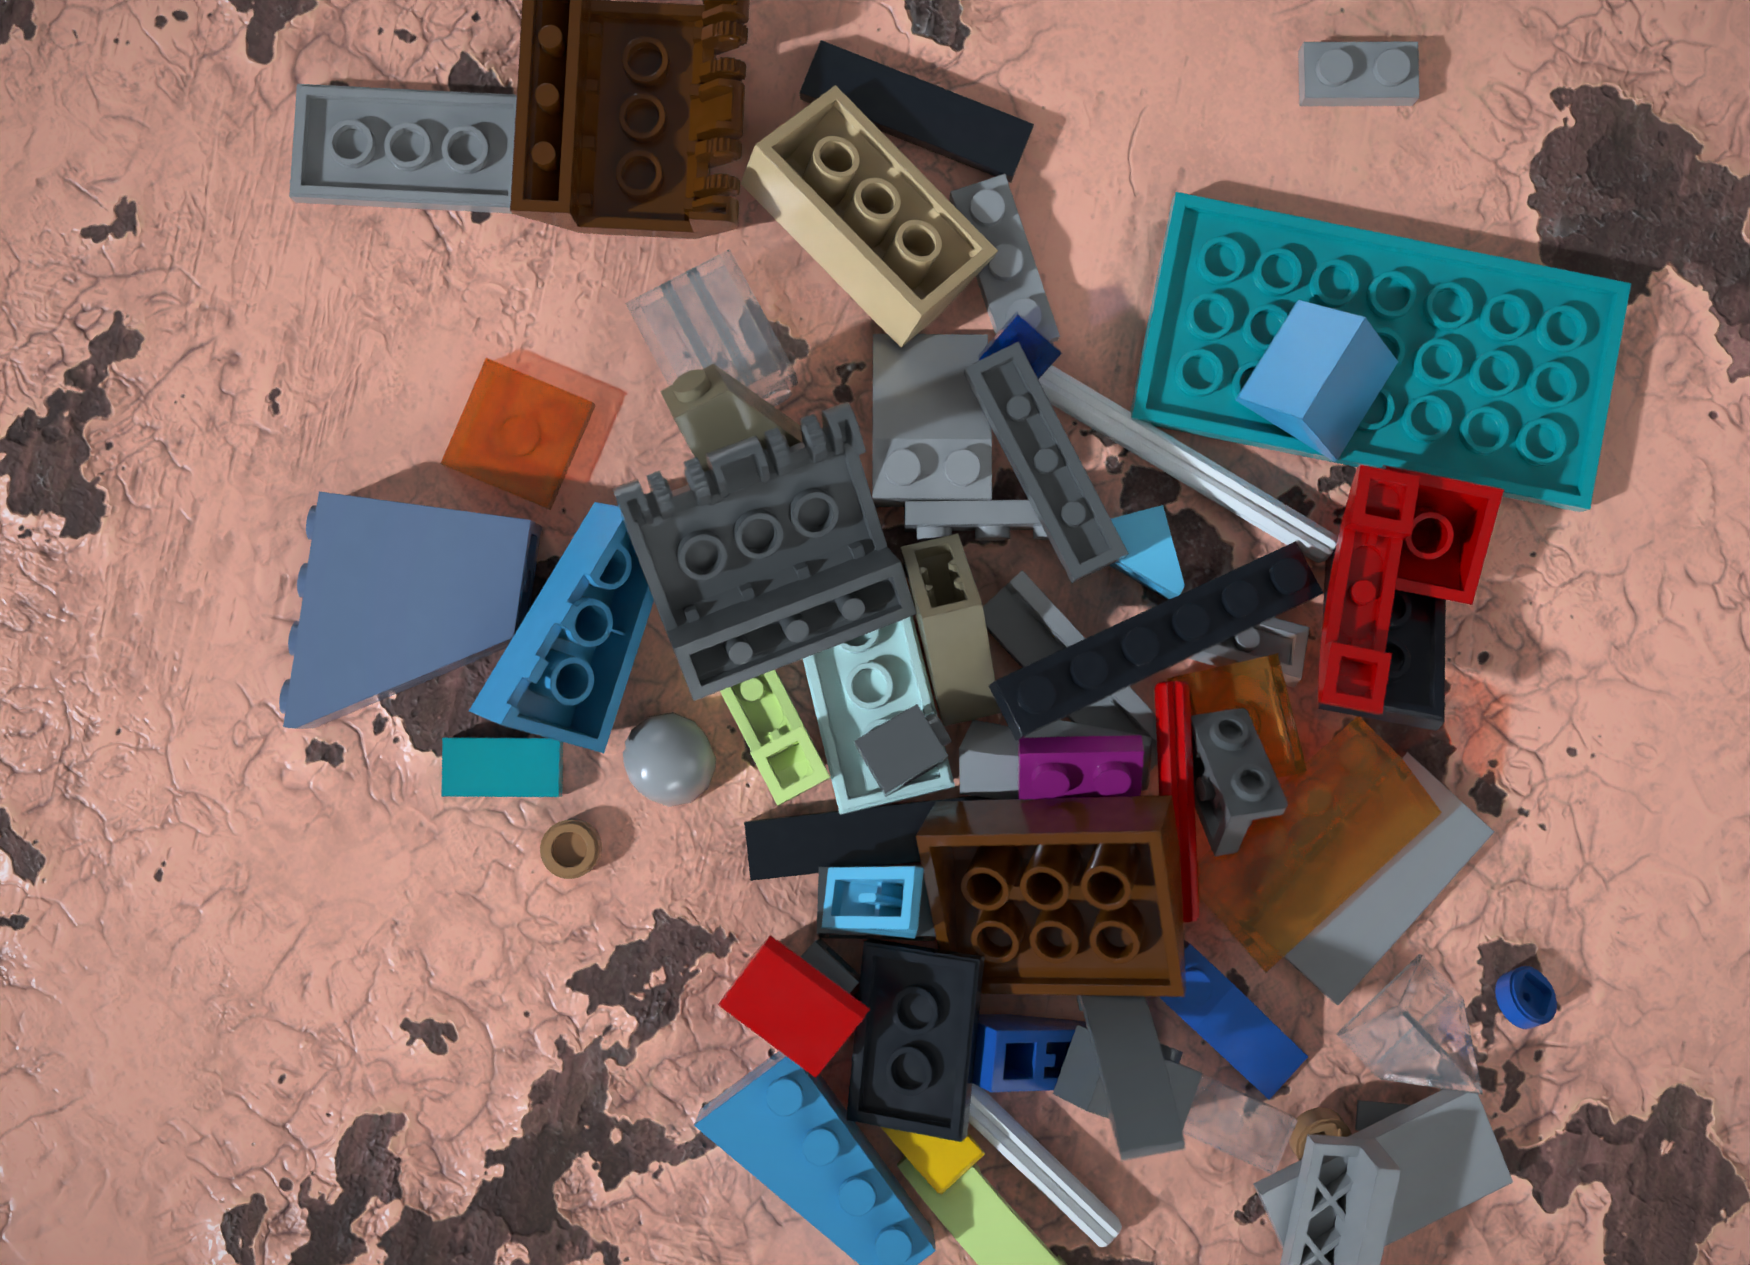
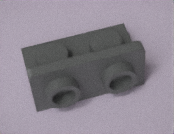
[1191,708,1288,856]

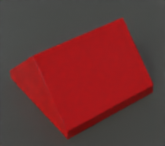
[1381,465,1504,605]
[718,935,870,1078]

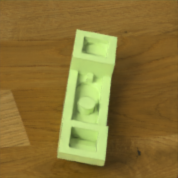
[720,670,831,806]
[897,1156,1067,1265]

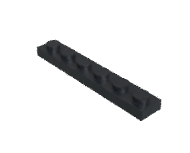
[989,541,1323,740]

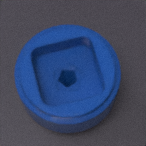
[1495,966,1557,1029]

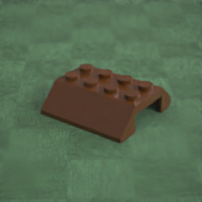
[510,0,750,239]

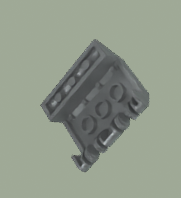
[612,402,917,701]

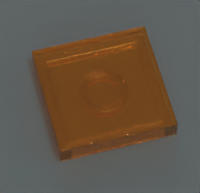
[440,358,596,511]
[1167,653,1307,778]

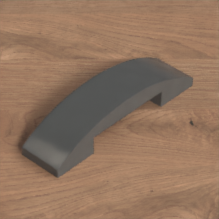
[1076,995,1185,1161]

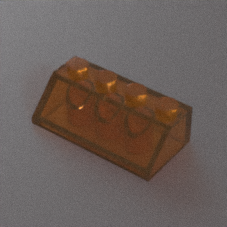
[1197,716,1442,973]

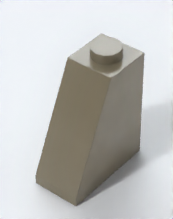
[660,363,803,472]
[901,533,1001,726]

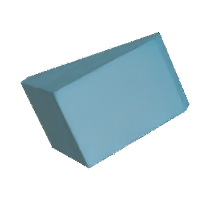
[1109,505,1185,600]
[821,866,924,939]

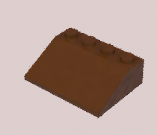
[916,795,1186,997]

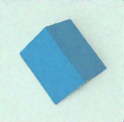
[1235,300,1398,462]

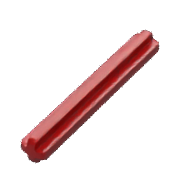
[1155,681,1199,923]

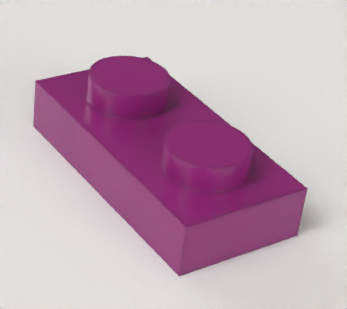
[1018,735,1144,800]

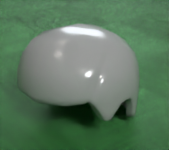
[623,712,716,807]

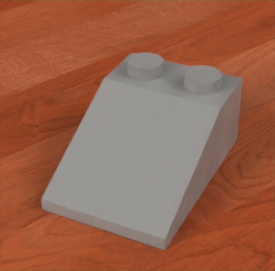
[872,334,992,507]

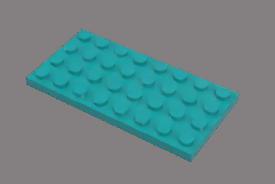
[1130,192,1631,512]

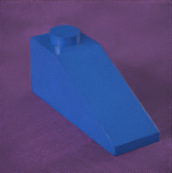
[1158,940,1308,1100]
[972,1014,1087,1093]

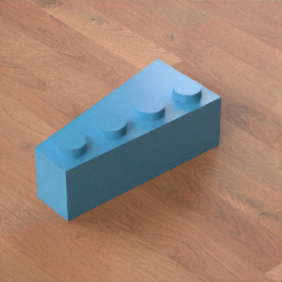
[469,502,654,753]
[694,1051,936,1265]

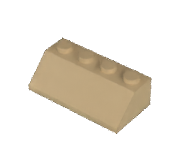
[740,85,998,348]

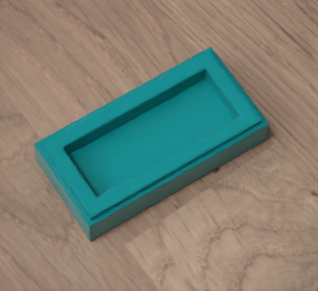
[441,738,563,797]

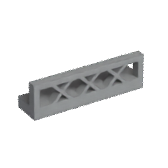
[983,570,1158,770]
[1280,1134,1401,1265]

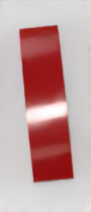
[1318,465,1420,715]

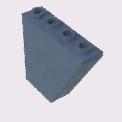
[279,491,542,729]

